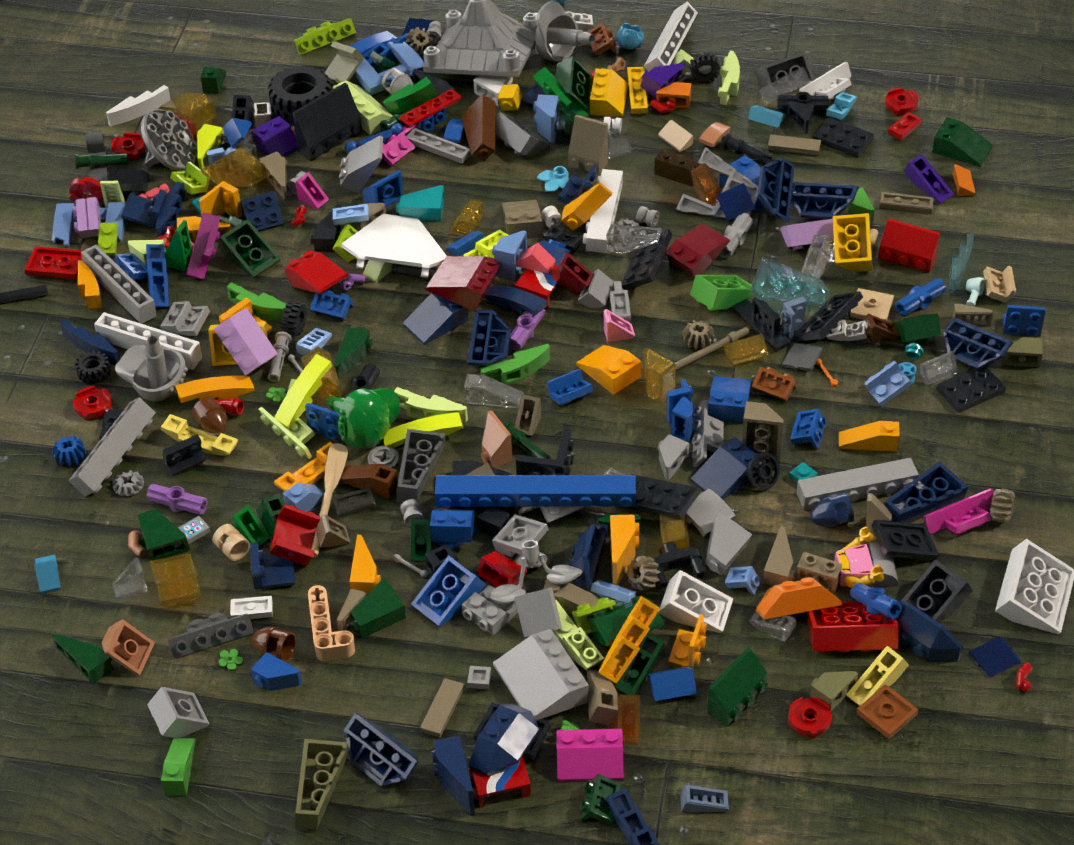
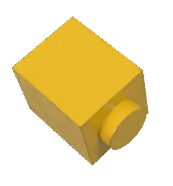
[498,84,523,111]

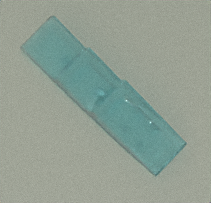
[949,232,974,293]

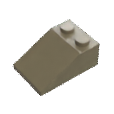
[568,115,608,175]
[502,200,542,238]

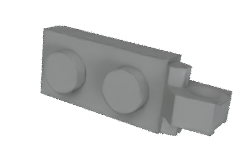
[609,281,631,322]

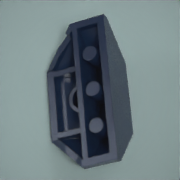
[757,157,795,223]
[791,182,859,219]
[467,310,511,366]
[943,318,1013,370]
[568,524,608,593]
[896,600,963,662]
[469,703,539,776]
[343,713,419,787]

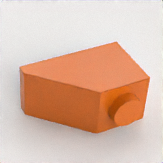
[656,82,692,109]

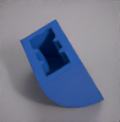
[671,396,693,443]
[648,667,697,701]

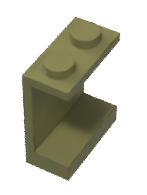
[325,41,364,87]

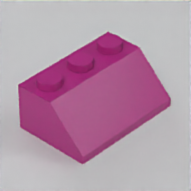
[557,729,624,782]

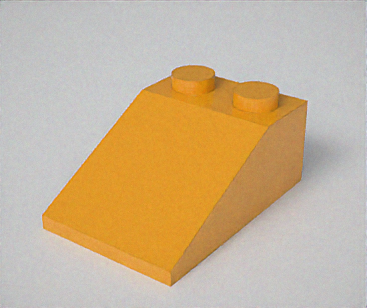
[576,345,641,395]
[610,515,639,586]

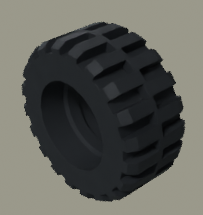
[268,65,332,124]

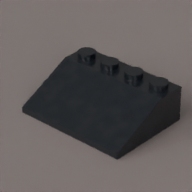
[292,82,362,161]

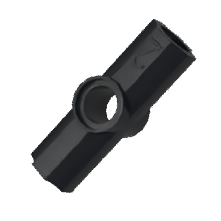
[777,92,829,110]
[346,363,380,398]

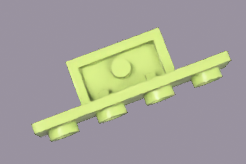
[258,407,315,459]

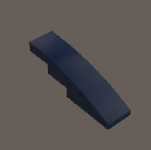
[155,181,186,238]
[484,285,547,316]
[60,319,120,365]
[605,788,660,845]

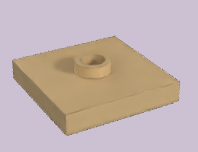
[850,288,894,321]

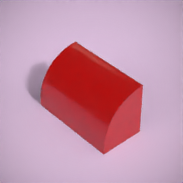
[477,551,527,587]

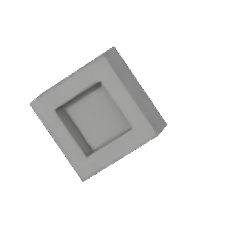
[467,666,491,689]

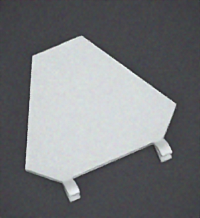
[342,214,446,278]

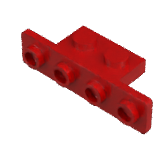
[400,89,461,129]

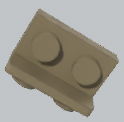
[796,552,842,594]

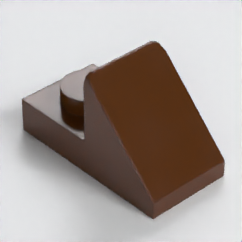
[866,313,901,346]

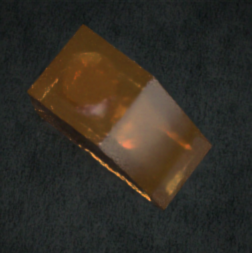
[691,163,721,204]
[618,694,641,742]

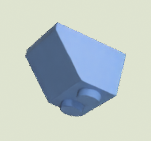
[533,95,559,143]
[492,230,527,281]

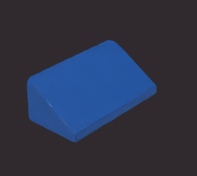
[446,231,484,256]

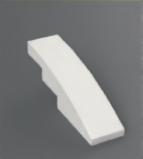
[106,85,171,126]

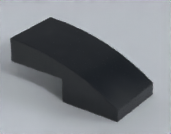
[542,225,583,252]

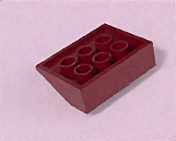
[425,256,501,312]

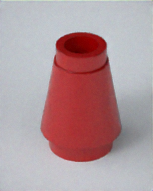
[216,397,244,416]

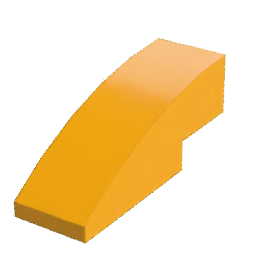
[78,260,102,309]

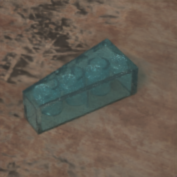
[751,257,830,307]

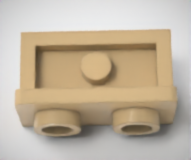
[983,266,1016,303]

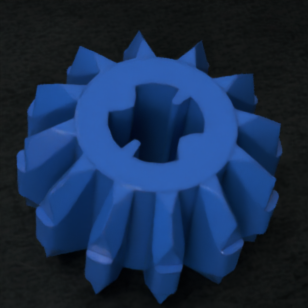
[52,435,86,467]

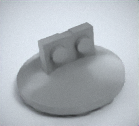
[141,109,197,171]

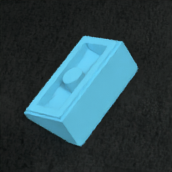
[748,105,786,128]

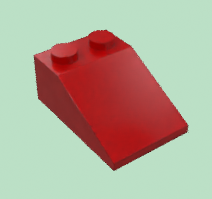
[284,250,348,294]

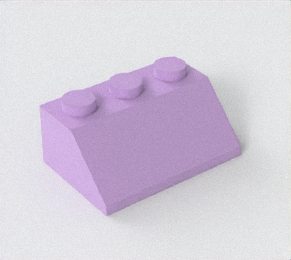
[780,219,834,250]
[213,308,278,375]

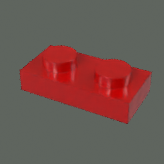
[888,112,922,140]

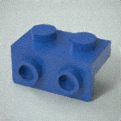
[547,369,593,405]

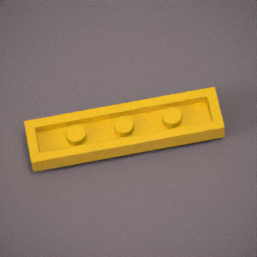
[627,67,648,114]

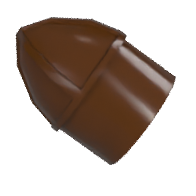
[192,397,228,435]
[251,627,296,663]

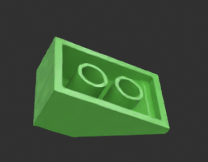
[690,275,759,311]

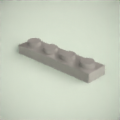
[406,128,471,164]

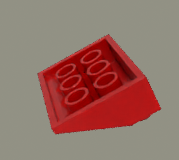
[807,601,898,653]

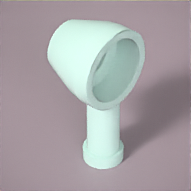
[966,277,985,307]

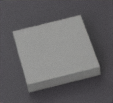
[514,588,562,637]

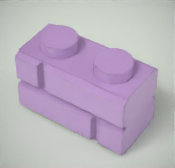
[73,197,101,238]

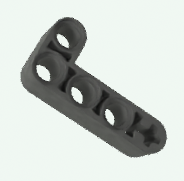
[85,132,109,187]

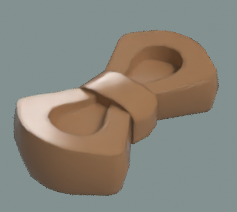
[607,57,626,73]

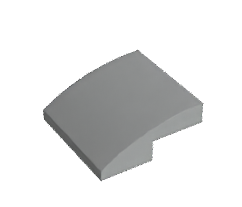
[160,301,210,336]
[683,489,736,537]

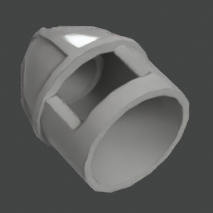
[382,68,413,95]

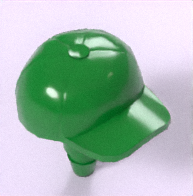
[326,388,399,449]

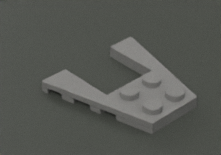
[676,147,758,220]

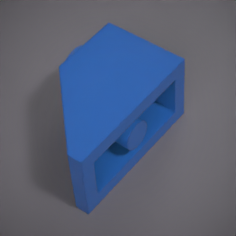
[251,652,302,691]

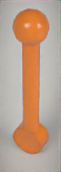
[816,358,838,387]

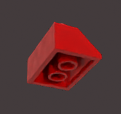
[878,218,940,273]

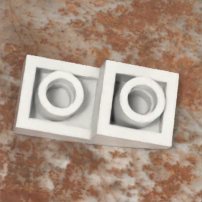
[827,320,867,341]

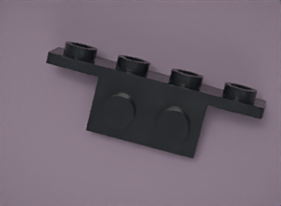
[733,296,790,351]

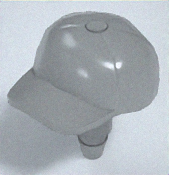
[535,1,595,62]
[115,336,188,402]

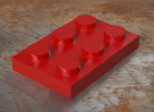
[24,246,84,280]

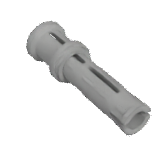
[268,332,292,382]

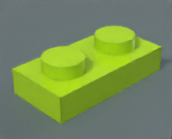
[98,223,118,256]

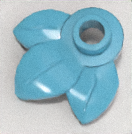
[537,166,569,192]

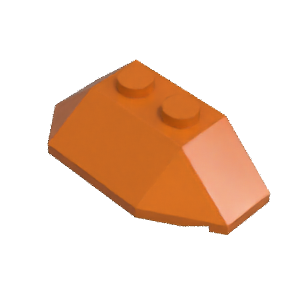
[756,577,842,619]

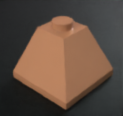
[481,410,512,468]
[102,619,155,676]

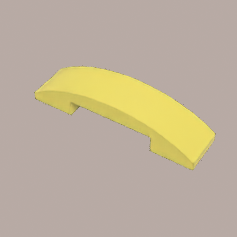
[161,414,238,456]

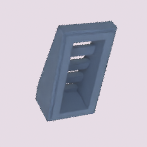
[680,785,729,812]

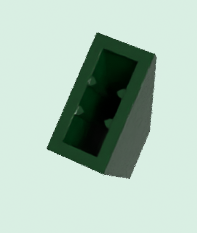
[137,509,190,562]
[350,578,406,639]

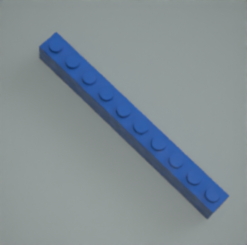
[435,475,636,507]

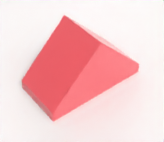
[516,243,555,274]

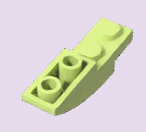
[718,51,740,105]
[394,387,468,423]
[553,600,604,670]

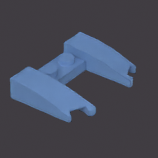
[354,42,425,96]
[52,202,127,248]

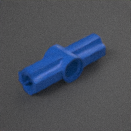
[895,278,946,316]
[850,583,902,619]

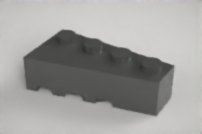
[396,429,446,503]

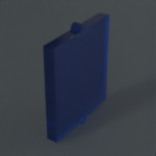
[403,18,435,35]
[716,183,755,221]
[969,636,1021,678]

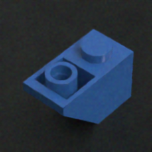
[540,239,571,266]

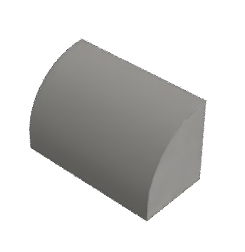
[578,269,614,308]
[869,542,898,587]

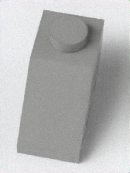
[657,434,689,481]

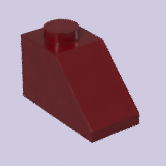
[559,252,593,295]

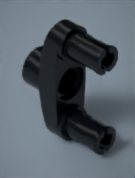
[654,542,707,590]

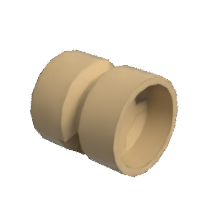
[212,524,250,561]

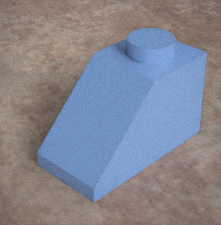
[283,482,324,512]

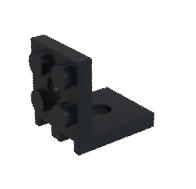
[516,431,575,475]

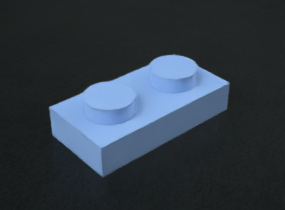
[333,204,369,225]
[591,580,636,604]

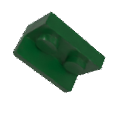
[580,774,621,825]

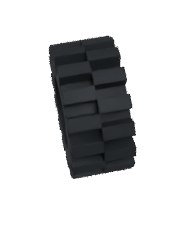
[689,52,720,83]
[281,301,307,336]
[75,350,111,384]

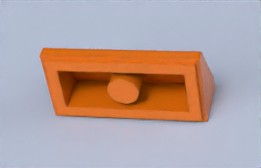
[953,164,976,196]

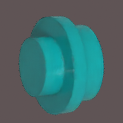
[905,343,924,360]

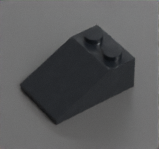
[902,560,973,623]

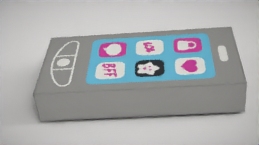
[174,516,210,548]

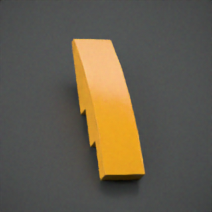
[175,376,255,403]
[599,596,660,684]

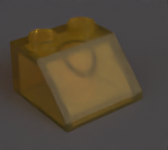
[643,347,676,403]

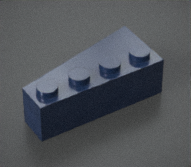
[884,461,969,523]

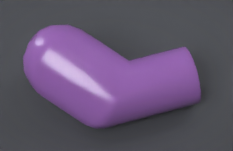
[340,273,365,291]

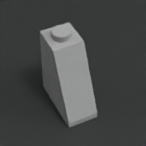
[705,511,752,575]

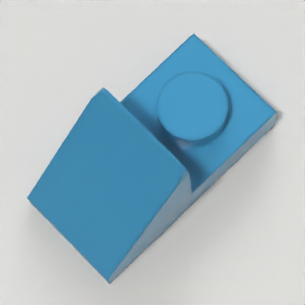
[34,555,61,594]

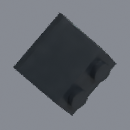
[108,170,150,195]

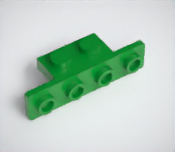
[533,67,588,117]

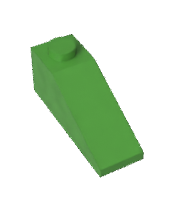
[161,738,195,796]

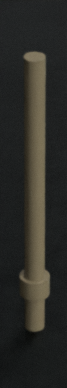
[654,327,750,380]

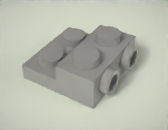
[492,515,549,557]
[462,585,518,636]

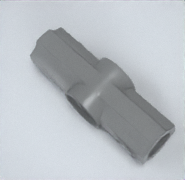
[720,213,753,258]

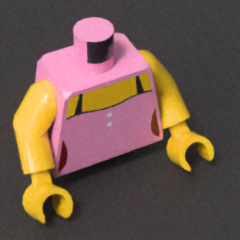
[835,527,884,588]

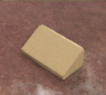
[658,120,693,152]

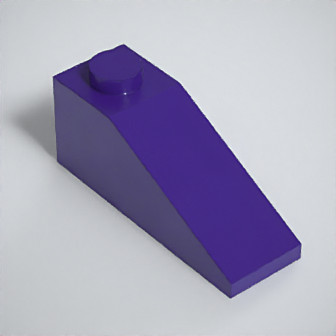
[640,63,686,98]
[903,154,954,204]

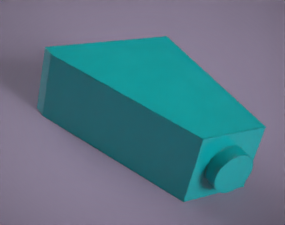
[396,185,445,221]

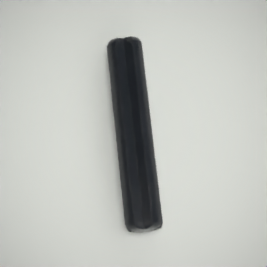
[0,285,48,304]

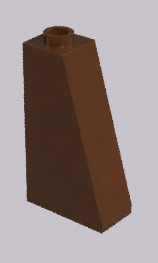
[462,94,495,162]

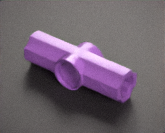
[509,309,545,351]
[146,484,208,515]

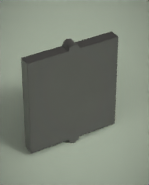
[782,343,823,371]

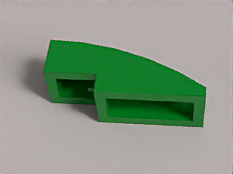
[383,77,438,114]

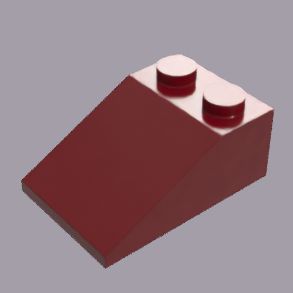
[665,223,730,279]

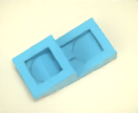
[826,92,857,120]

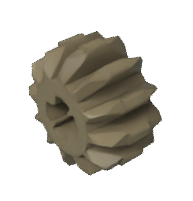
[405,27,433,56]
[683,320,714,350]
[990,488,1015,523]
[626,556,660,591]

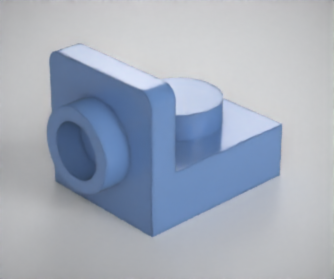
[725,566,760,595]

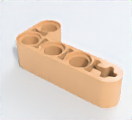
[308,585,355,661]

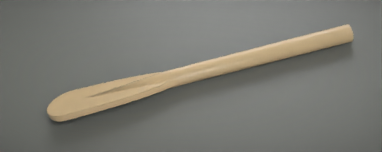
[312,443,348,557]

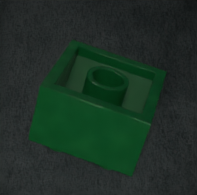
[891,313,942,345]

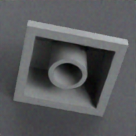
[147,687,209,738]

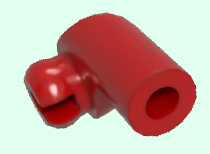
[650,99,675,113]
[1016,663,1032,692]

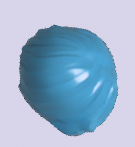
[616,23,644,50]

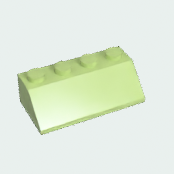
[332,81,393,135]

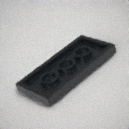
[622,229,673,290]
[793,291,863,342]
[619,474,700,520]

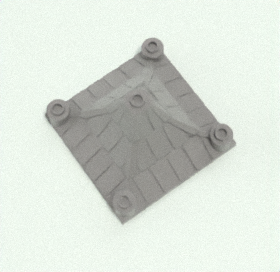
[423,0,538,77]

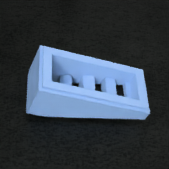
[296,328,332,359]

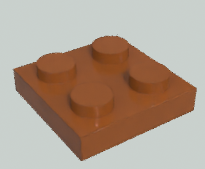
[856,684,919,739]

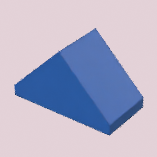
[223,118,252,149]

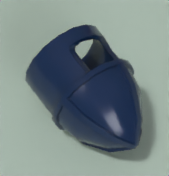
[810,493,854,528]

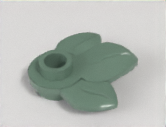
[216,214,243,228]

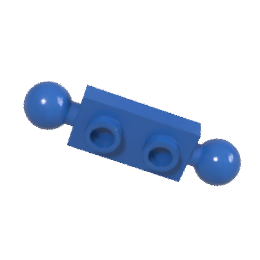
[345,123,403,153]

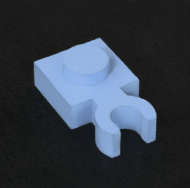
[206,147,238,168]

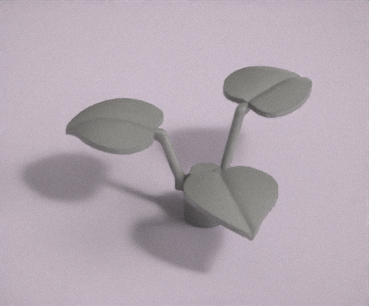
[489,540,583,604]

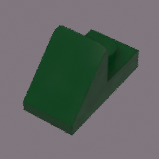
[370,51,399,74]
[411,519,433,561]

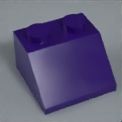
[252,116,297,157]

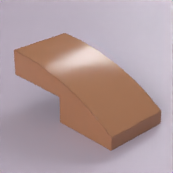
[698,122,731,147]

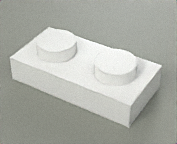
[231,596,273,619]

